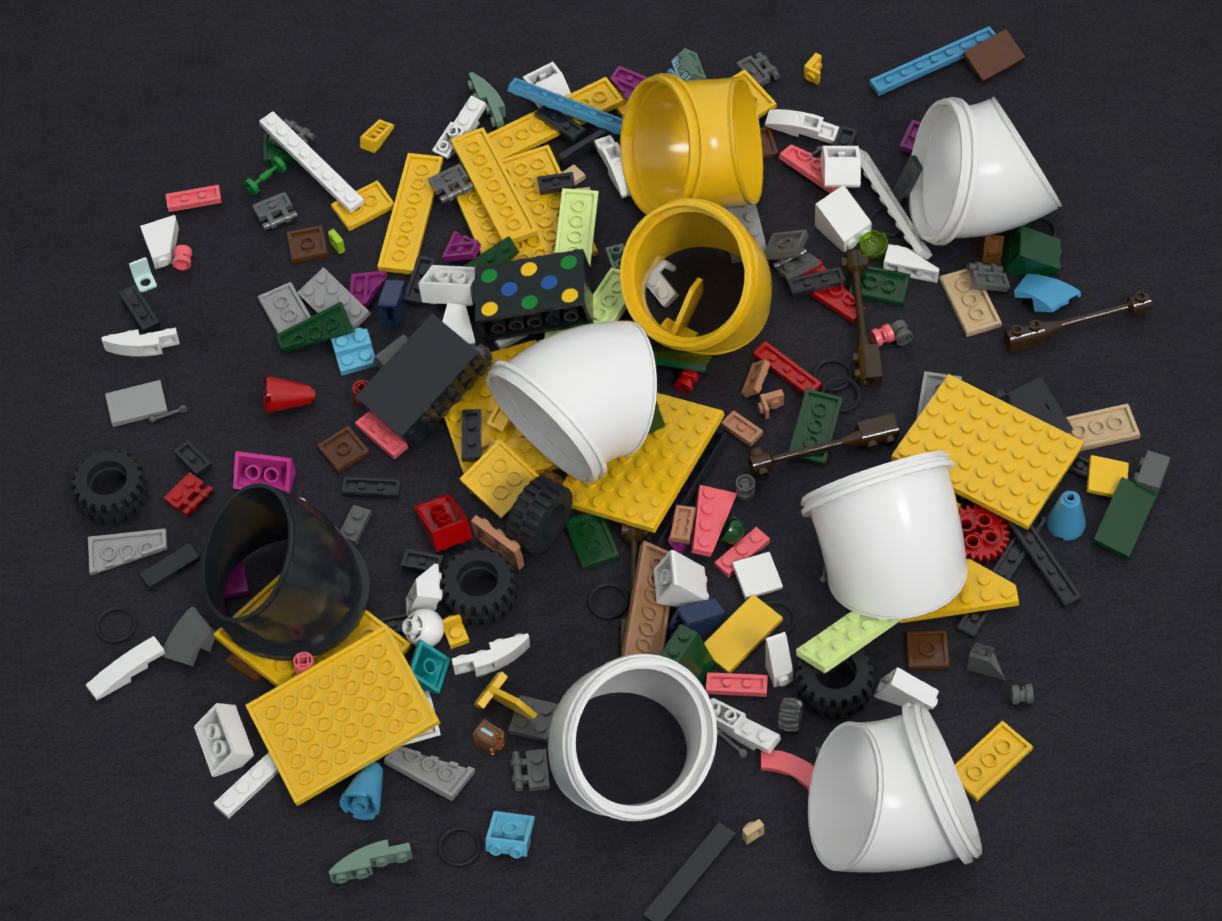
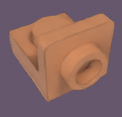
[757,389,784,420]

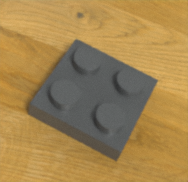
[764,230,809,260]
[509,695,558,743]

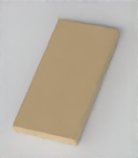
[939,269,1002,337]
[1066,404,1140,451]

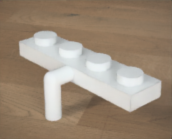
[646,260,679,308]

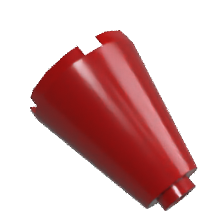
[264,376,315,413]

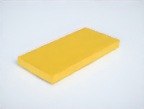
[704,594,783,673]
[955,721,1033,802]

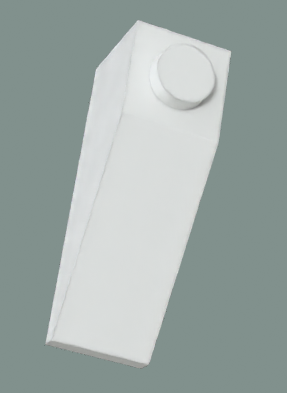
[883,244,939,283]
[765,632,793,687]

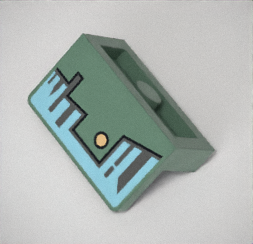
[671,48,706,80]

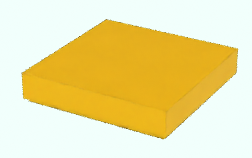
[1086,455,1129,497]

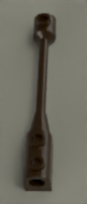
[841,250,882,387]
[1003,291,1152,354]
[748,413,899,478]
[618,523,649,658]

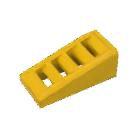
[360,119,394,153]

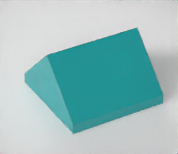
[410,640,450,694]

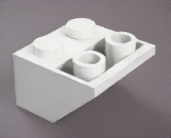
[523,62,571,108]
[820,146,861,187]
[406,564,442,616]

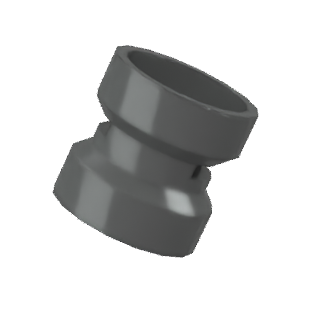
[890,320,914,346]
[736,474,755,501]
[1010,683,1034,705]

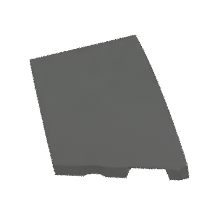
[162,607,215,666]

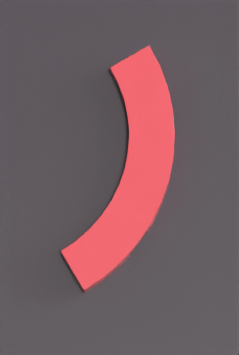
[761,750,814,791]

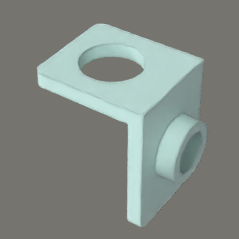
[129,257,157,293]

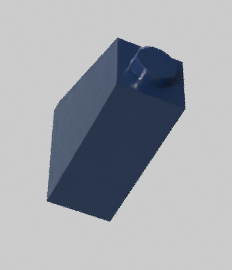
[378,280,406,328]
[665,598,725,640]

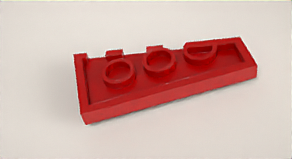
[802,259,865,324]

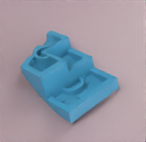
[1014,274,1081,312]

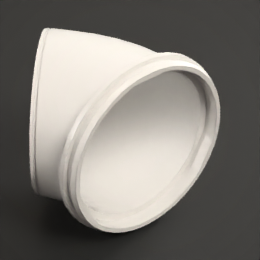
[909,96,1062,246]
[486,321,657,483]
[801,451,967,619]
[548,654,717,821]
[808,702,982,873]

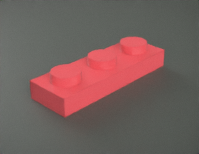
[166,185,222,212]
[355,411,408,459]
[715,527,770,578]
[706,672,768,697]

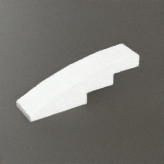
[86,636,165,701]

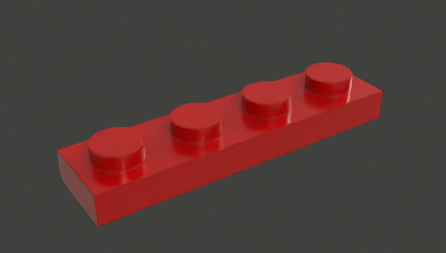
[753,341,822,395]

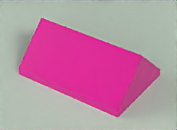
[233,451,296,493]

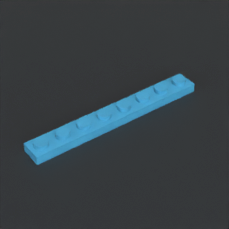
[869,26,996,96]
[508,78,622,135]

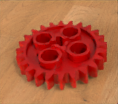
[959,504,1010,564]

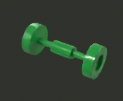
[243,156,287,196]

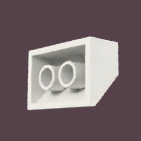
[418,265,475,306]
[194,703,254,777]

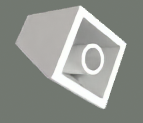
[815,185,872,253]
[653,550,709,608]

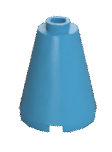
[1046,491,1086,541]
[340,762,383,820]

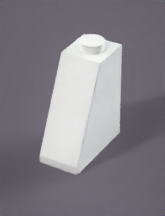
[140,215,179,269]
[442,303,475,346]
[874,667,939,710]

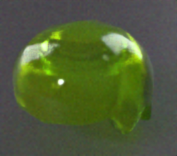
[860,230,888,258]

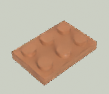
[471,515,524,570]

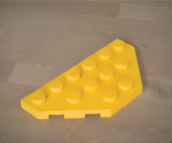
[900,559,1019,623]

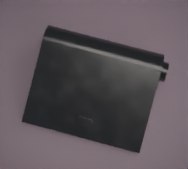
[992,376,1073,433]

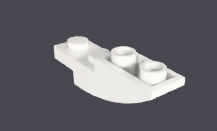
[432,96,487,159]
[764,109,839,145]
[594,135,630,198]
[101,328,180,356]
[452,633,530,677]
[711,698,781,754]

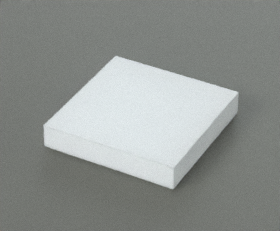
[732,552,783,600]

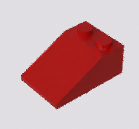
[414,494,473,552]

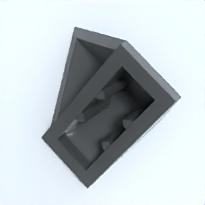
[967,642,1006,681]

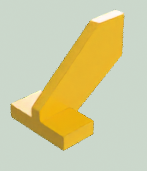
[661,278,703,338]
[473,672,537,719]

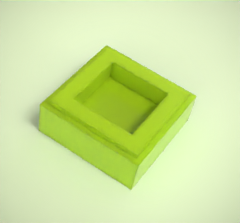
[328,229,345,254]

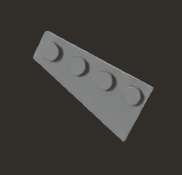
[88,529,167,575]
[384,746,475,801]

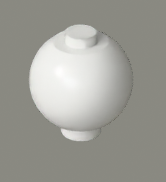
[402,608,444,647]

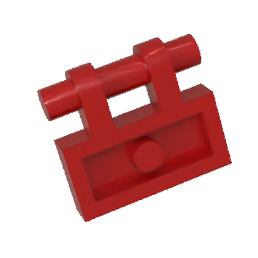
[164,472,213,516]

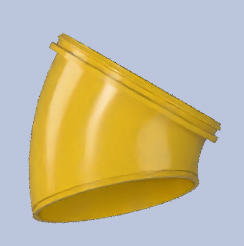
[620,73,763,214]
[620,198,772,355]

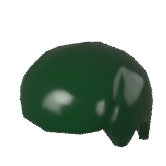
[718,516,745,545]

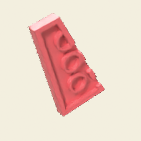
[779,145,840,194]
[691,485,737,557]

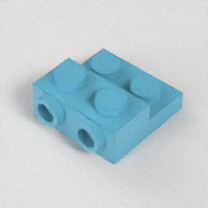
[331,328,376,376]
[486,811,535,858]

